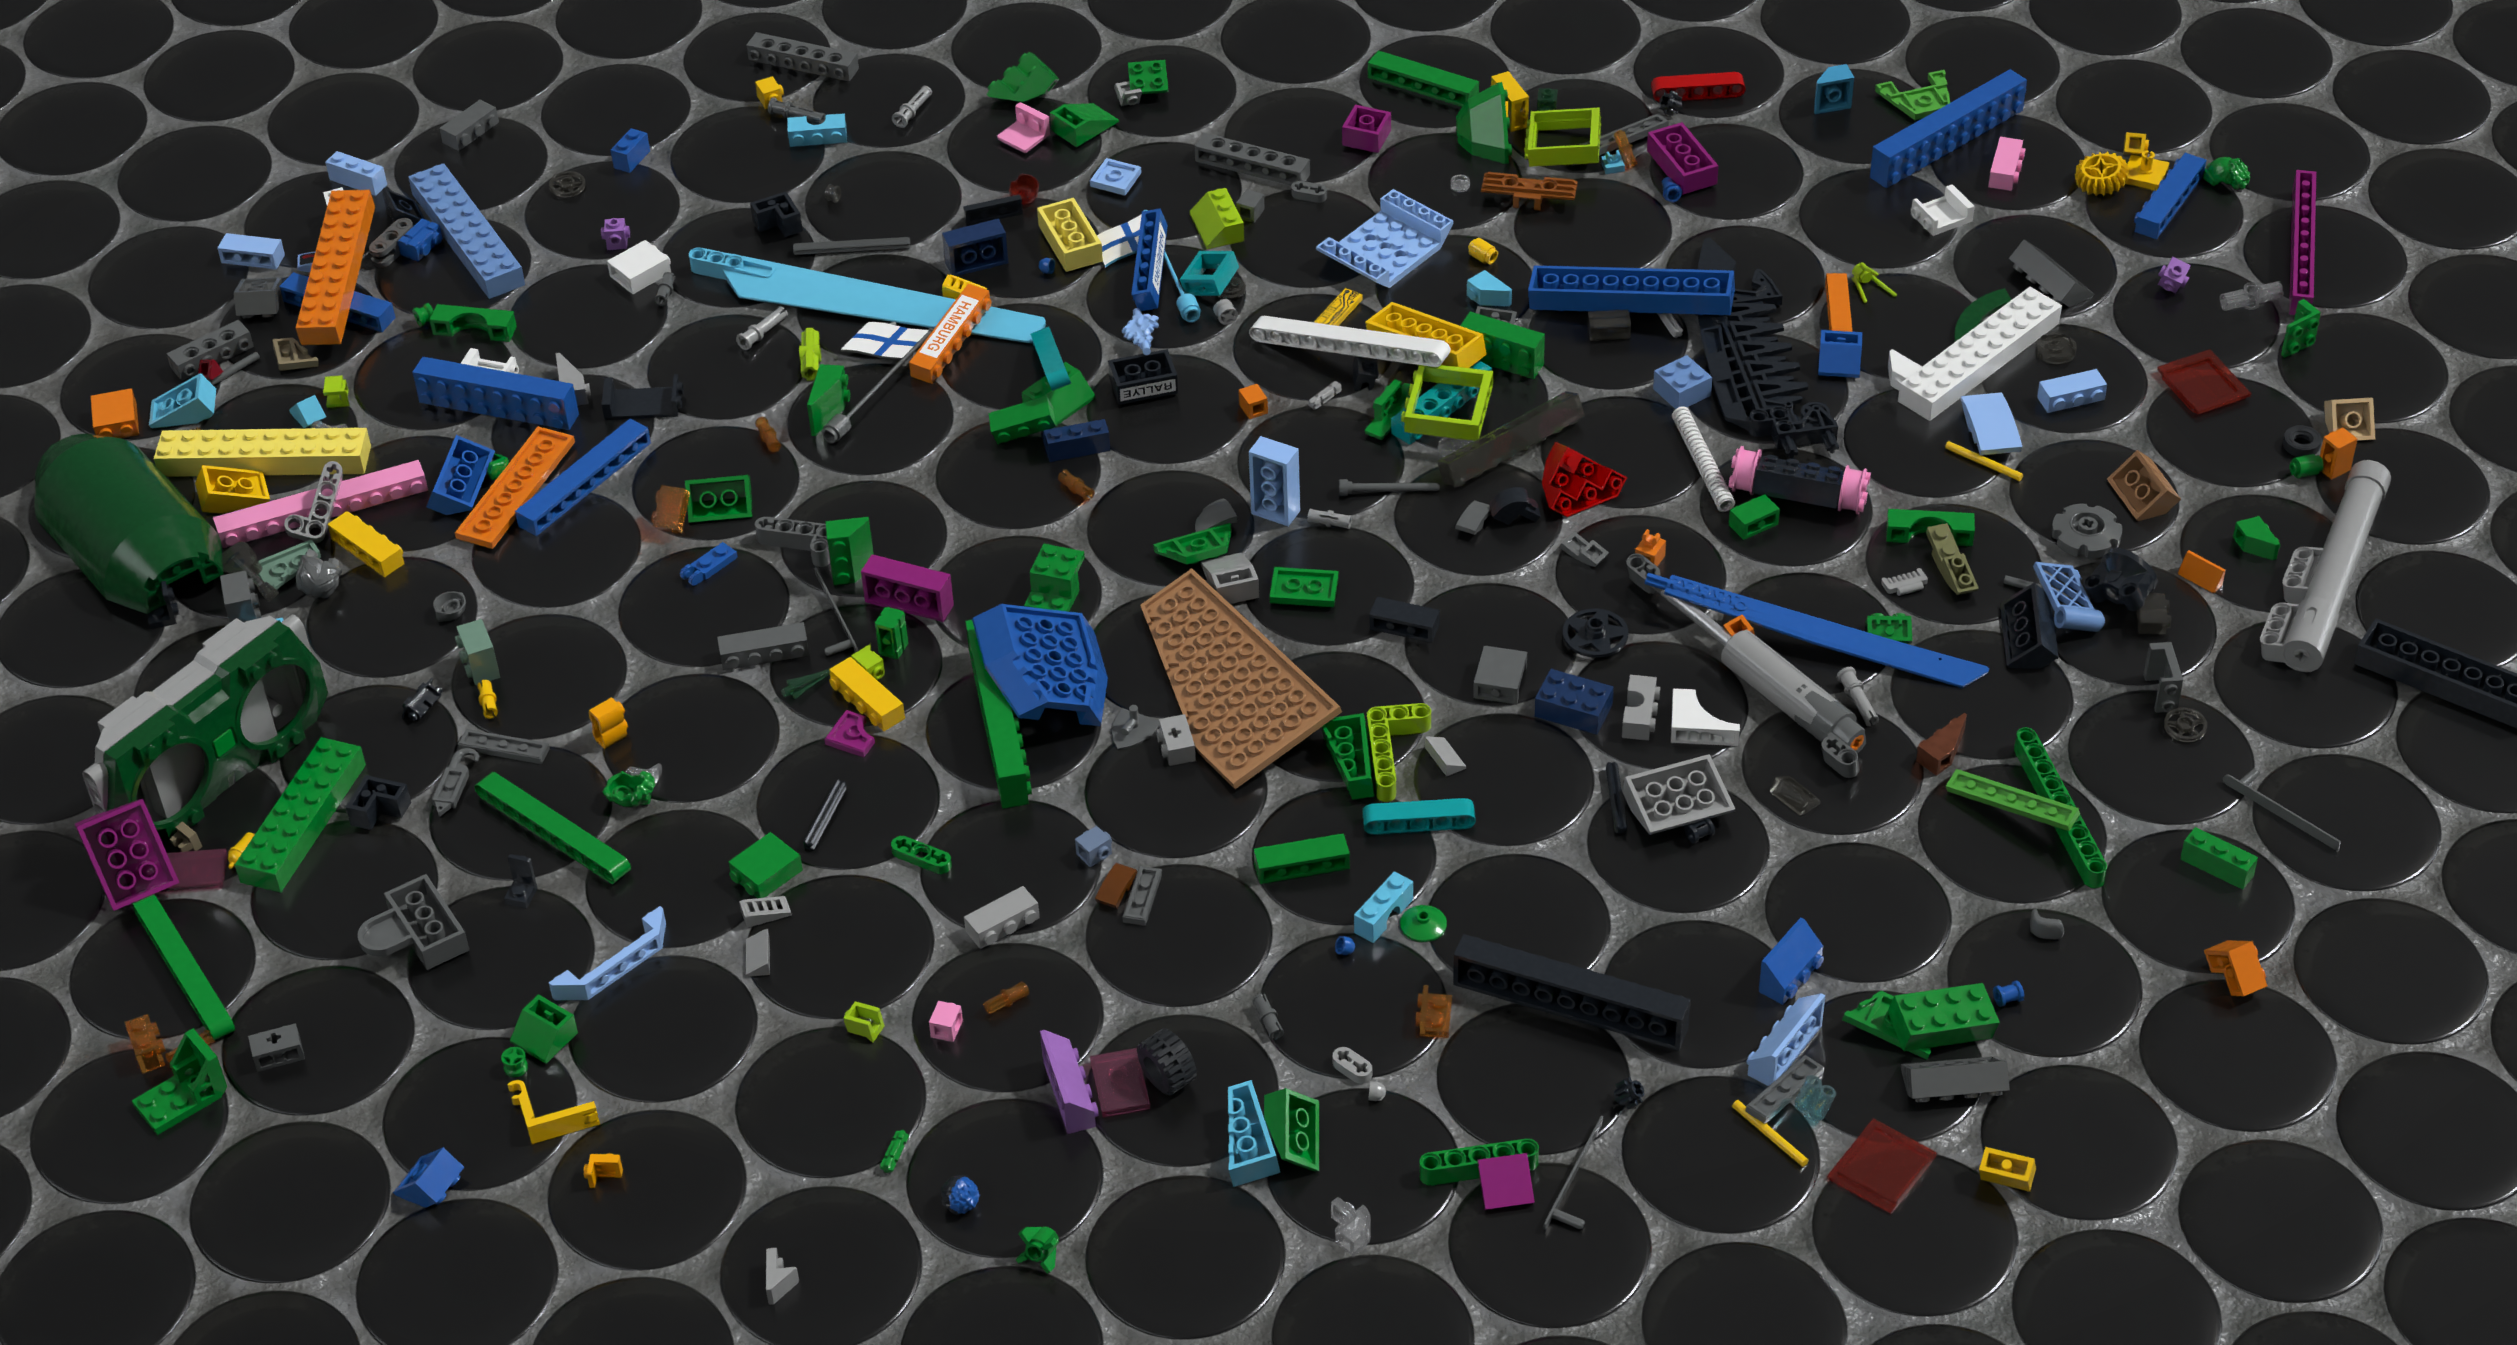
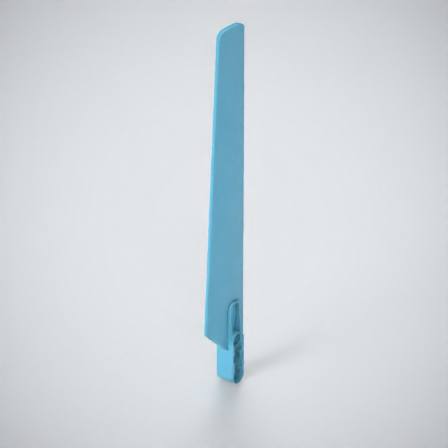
[689,248,1046,343]

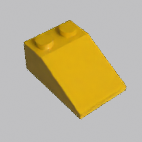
[195,465,270,514]

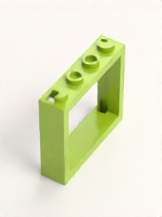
[1524,108,1601,167]
[1401,365,1493,441]

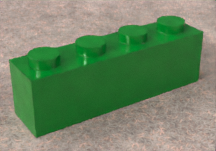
[1254,833,1350,884]

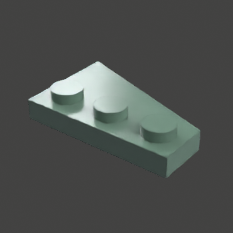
[252,539,321,594]

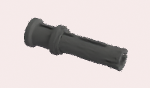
[768,97,825,124]

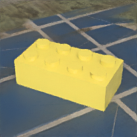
[1037,198,1103,272]

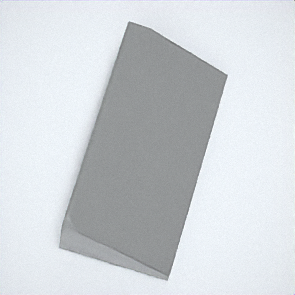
[1425,736,1466,776]
[746,929,770,977]

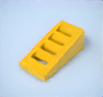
[942,274,987,299]

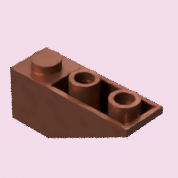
[1916,713,1967,776]

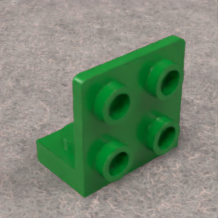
[1128,60,1168,94]
[2281,299,2321,358]

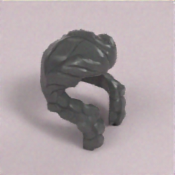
[296,549,342,599]

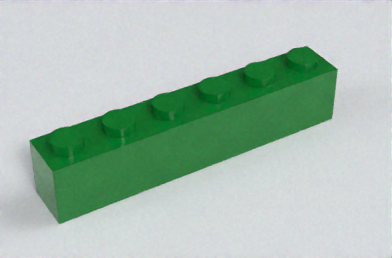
[1368,50,1479,107]

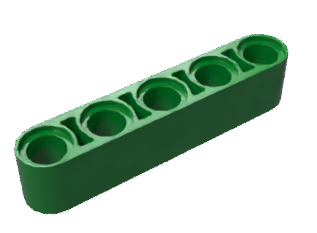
[1420,1139,1539,1185]

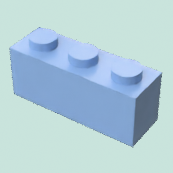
[325,151,387,196]
[217,233,285,269]
[2037,369,2107,413]

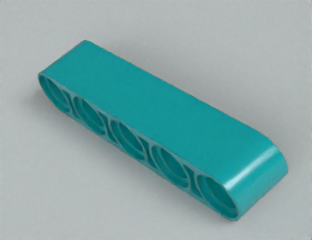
[1362,798,1476,834]

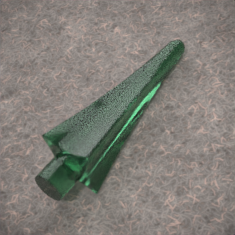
[781,668,830,699]

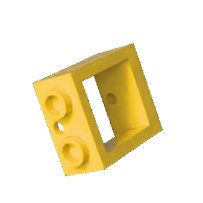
[1491,71,1529,132]

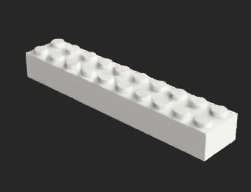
[1898,287,2062,421]

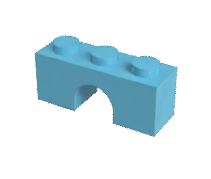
[788,113,847,147]
[1354,872,1413,943]

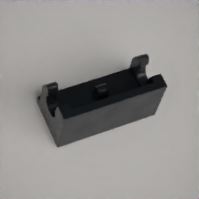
[1353,356,1379,391]

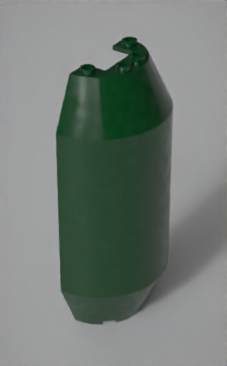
[34,434,224,614]

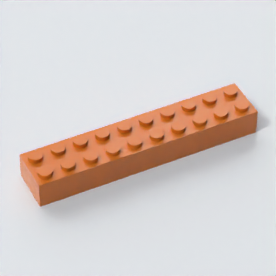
[296,190,375,345]

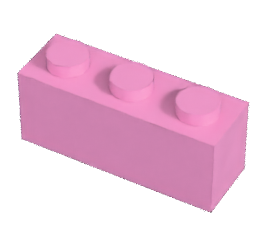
[1988,137,2026,191]

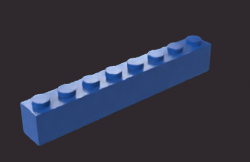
[515,419,651,536]

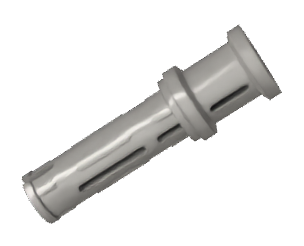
[892,86,932,128]
[736,307,788,350]
[1837,667,1879,726]

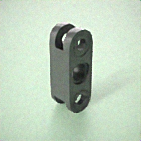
[369,218,413,268]

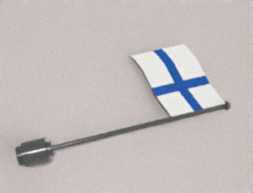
[822,322,934,443]

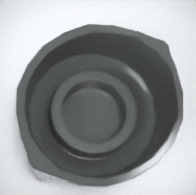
[433,592,466,622]

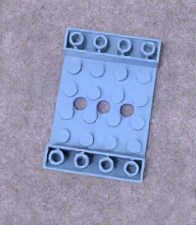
[1316,189,1453,288]

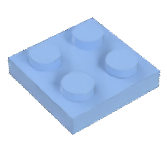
[1090,158,1141,195]

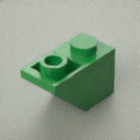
[2233,516,2280,560]

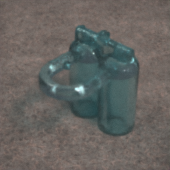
[1794,1075,1836,1123]

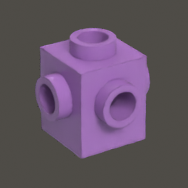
[601,218,630,250]
[2158,257,2191,293]

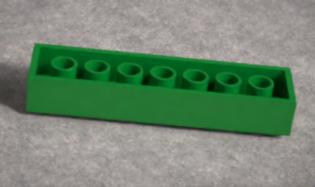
[235,737,366,893]

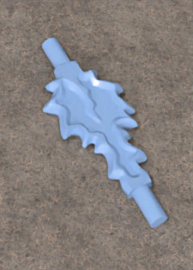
[1122,308,1159,355]

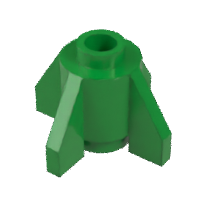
[1016,1227,1059,1274]

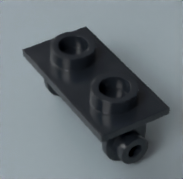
[402,678,442,721]

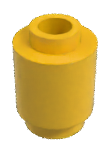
[1468,238,1498,265]

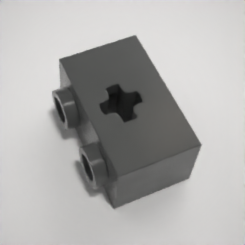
[248,1023,305,1072]

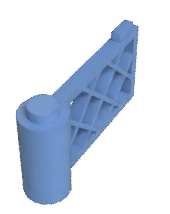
[2033,562,2105,632]

